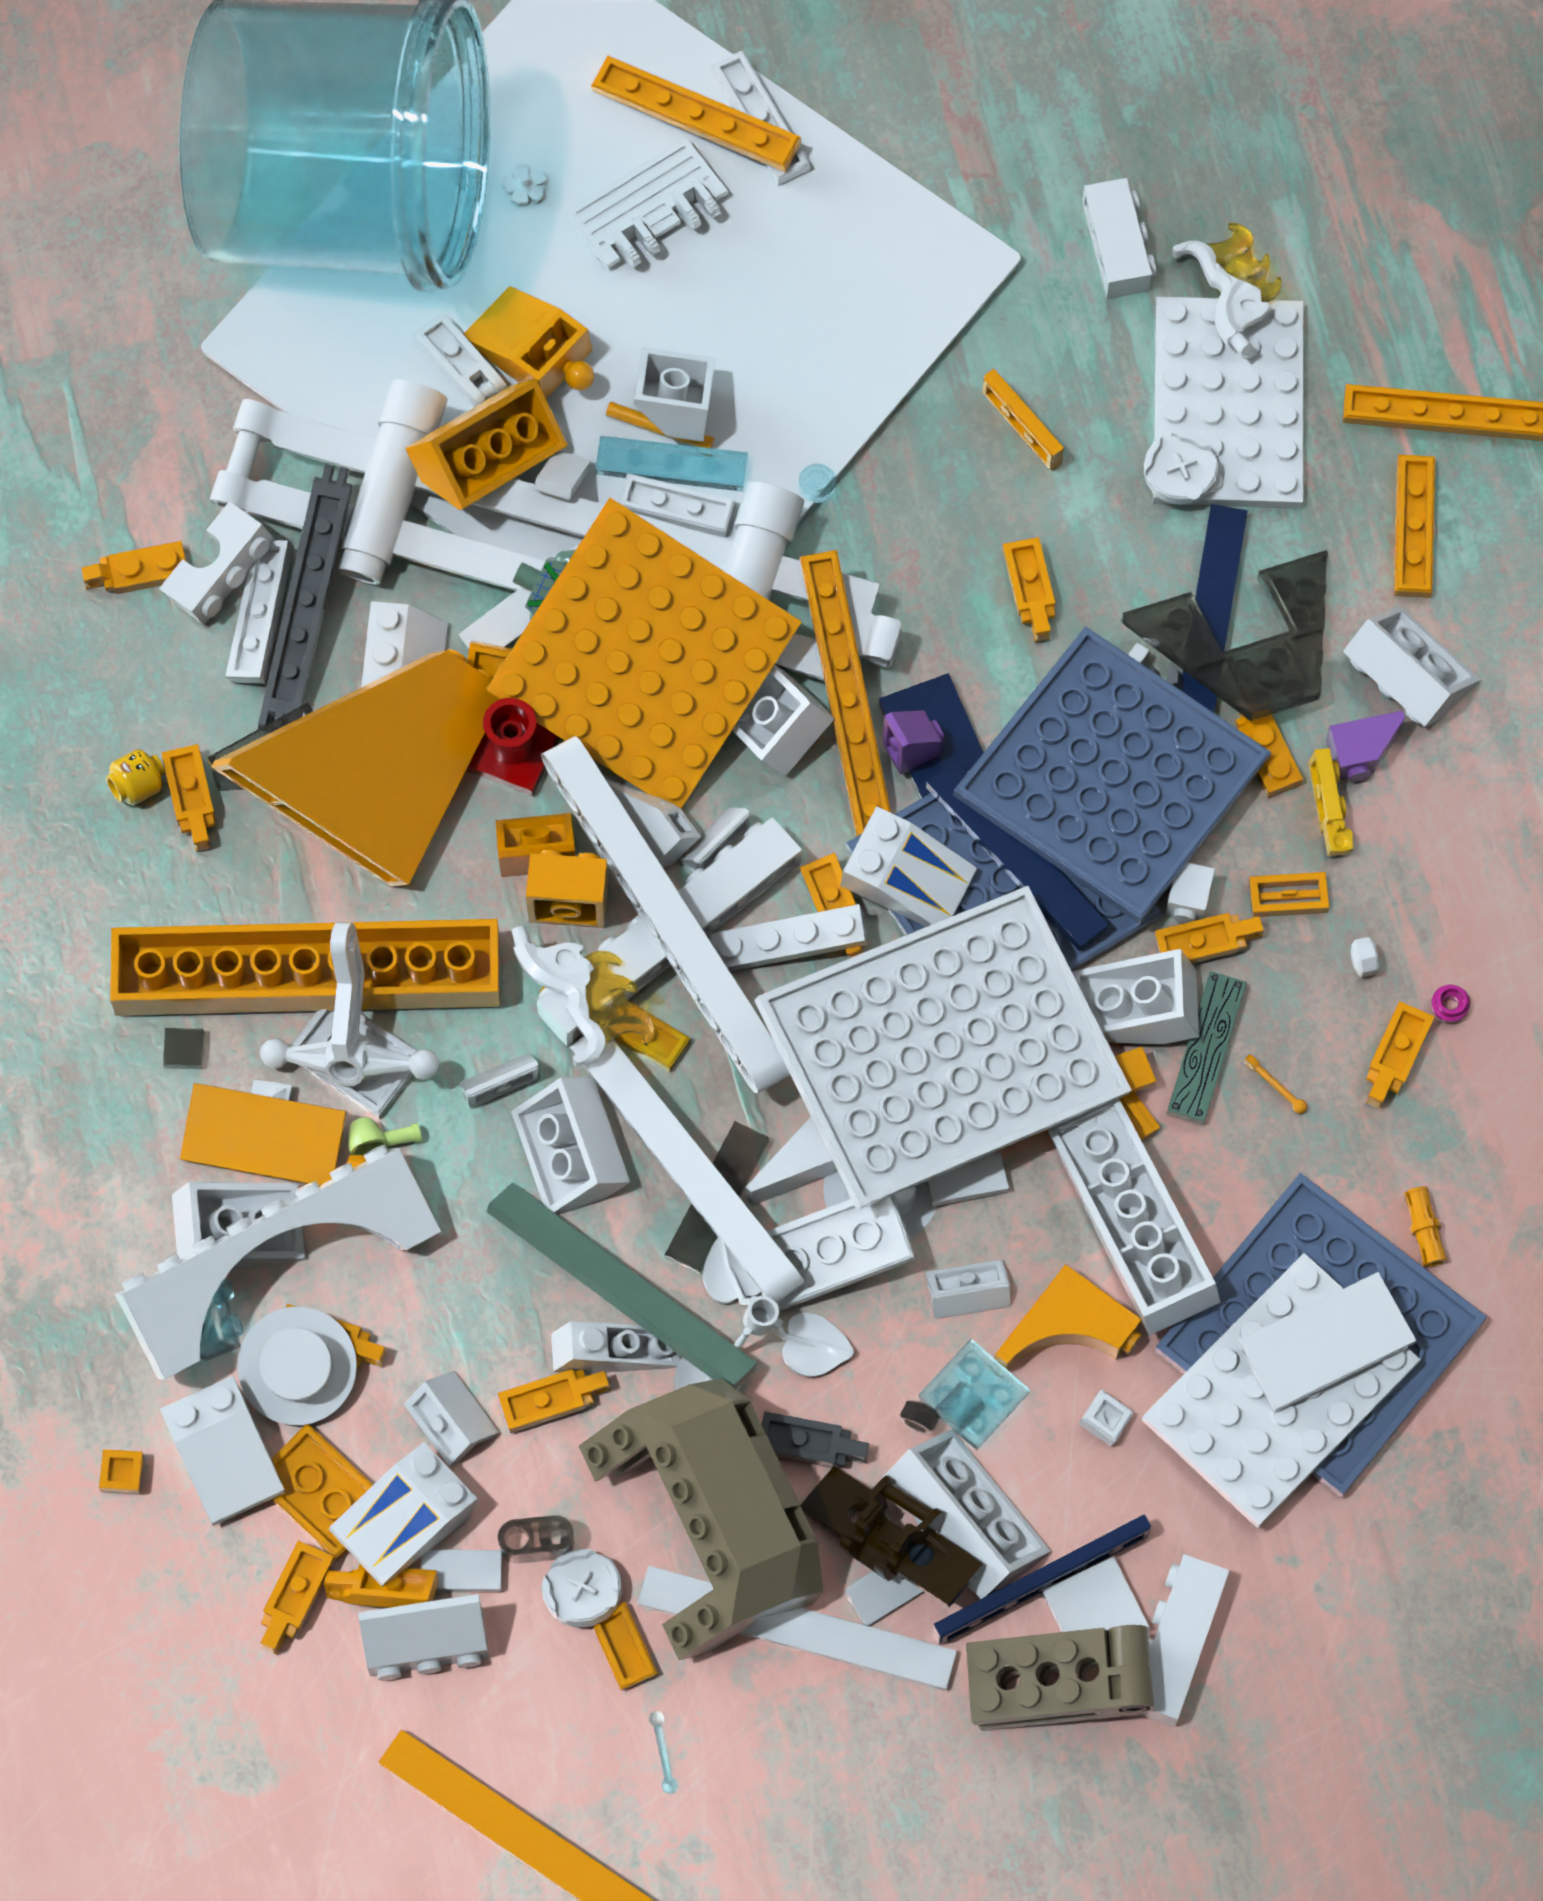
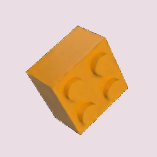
[526,850,609,928]

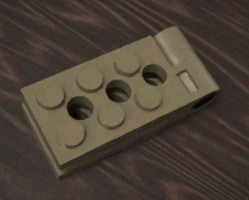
[966,1625,1155,1731]

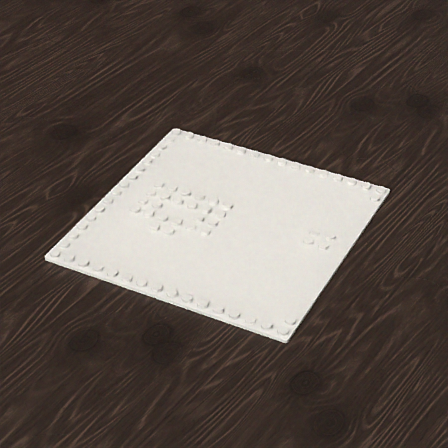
[201,0,1021,561]

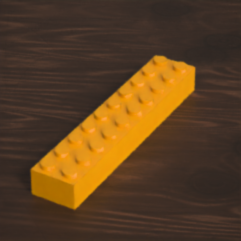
[110,919,500,1016]

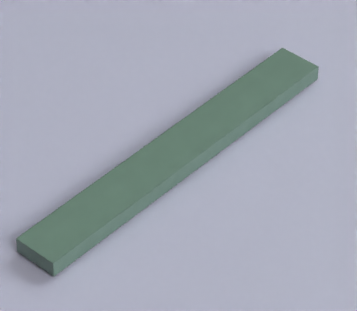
[486,1183,757,1388]

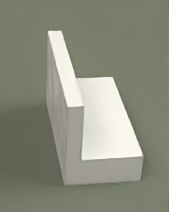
[403,1371,500,1466]

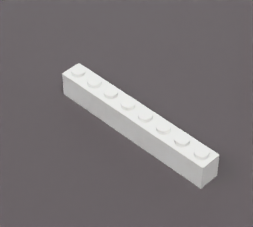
[537,817,802,1047]

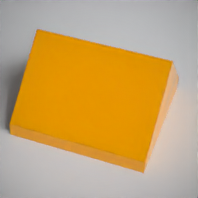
[495,813,575,877]

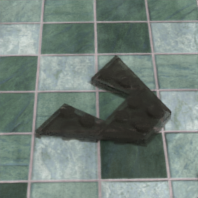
[1121,550,1328,721]

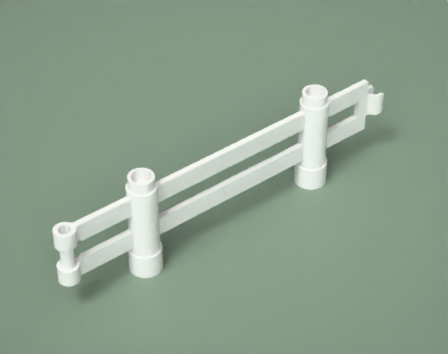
[209,379,902,680]

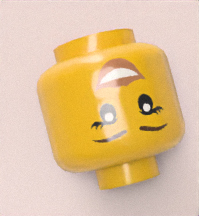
[106,749,165,805]

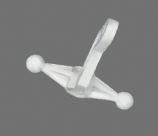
[260,922,439,1086]

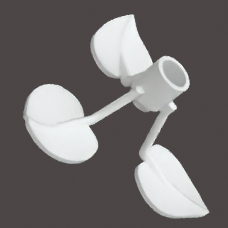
[674,1237,854,1391]

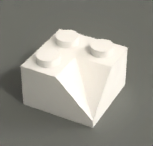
[633,347,716,442]
[732,664,835,776]

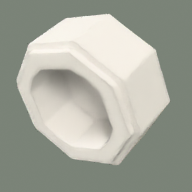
[1350,937,1379,977]

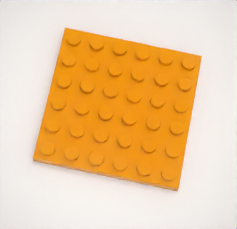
[486,497,802,809]

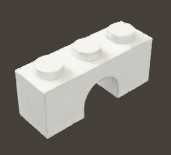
[159,501,274,625]

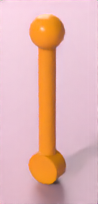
[1243,1054,1308,1114]

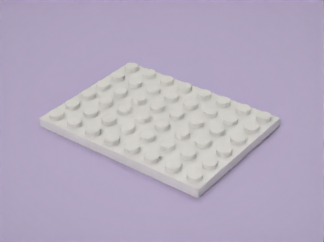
[755,886,1132,1210]

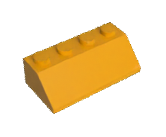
[405,378,568,510]

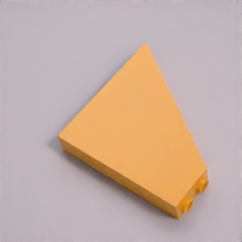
[211,649,500,887]

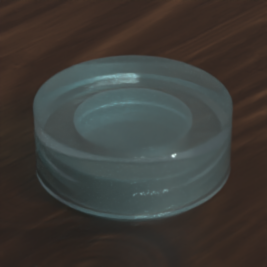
[799,464,836,503]

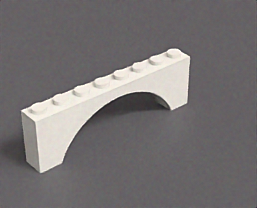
[115,1145,441,1379]

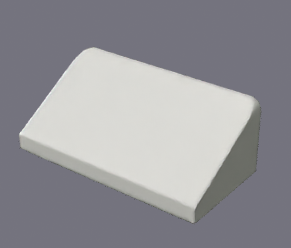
[679,807,750,873]
[459,1054,540,1108]
[926,1259,1011,1318]
[844,1571,924,1626]

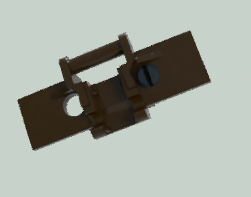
[800,1467,984,1608]

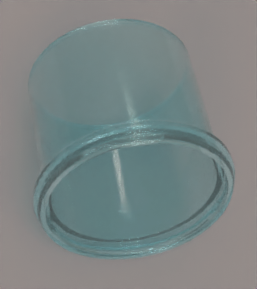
[180,0,491,293]

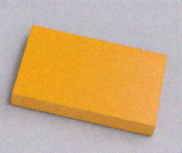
[271,1424,373,1562]

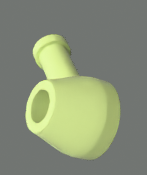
[348,1117,422,1156]

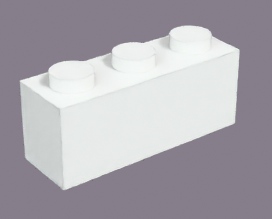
[1082,178,1156,299]

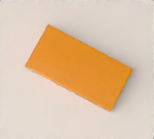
[180,1083,347,1186]

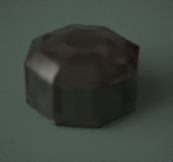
[900,1400,940,1435]

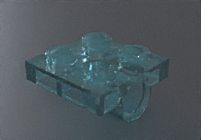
[918,1339,1030,1450]

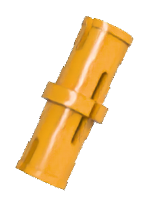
[1403,1186,1448,1268]

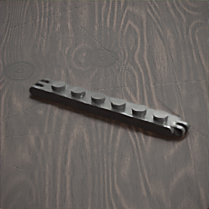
[258,464,353,732]

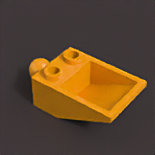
[463,286,595,399]

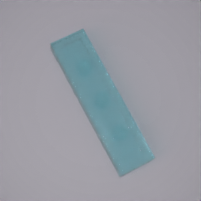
[595,436,748,492]

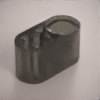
[498,1515,575,1564]

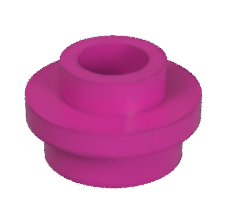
[1431,984,1470,1023]

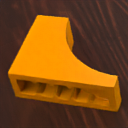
[993,1264,1142,1374]

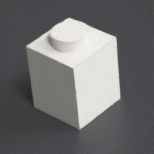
[1165,862,1215,924]

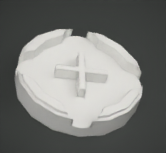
[1143,432,1218,505]
[542,1549,622,1628]

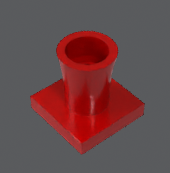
[466,698,560,797]

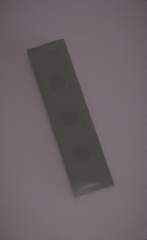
[665,1121,769,1275]

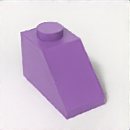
[883,710,944,775]
[1326,710,1405,782]

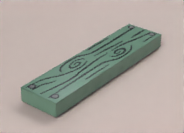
[1166,971,1247,1126]

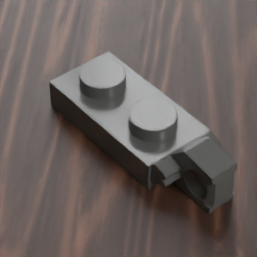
[762,1411,869,1467]

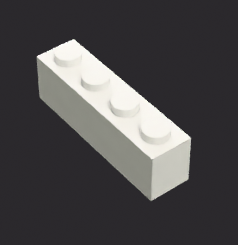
[1139,1554,1229,1727]

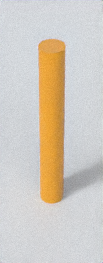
[606,402,715,452]

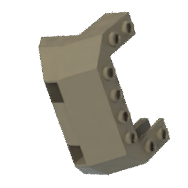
[579,1378,823,1660]

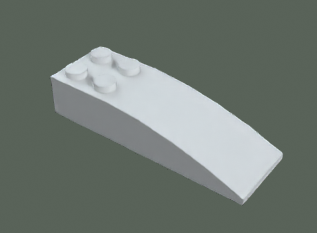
[1047,1099,1220,1336]

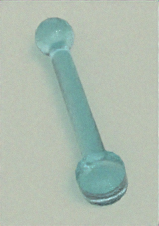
[648,1711,678,1794]

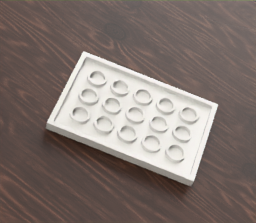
[1153,296,1303,508]
[1142,1253,1421,1529]

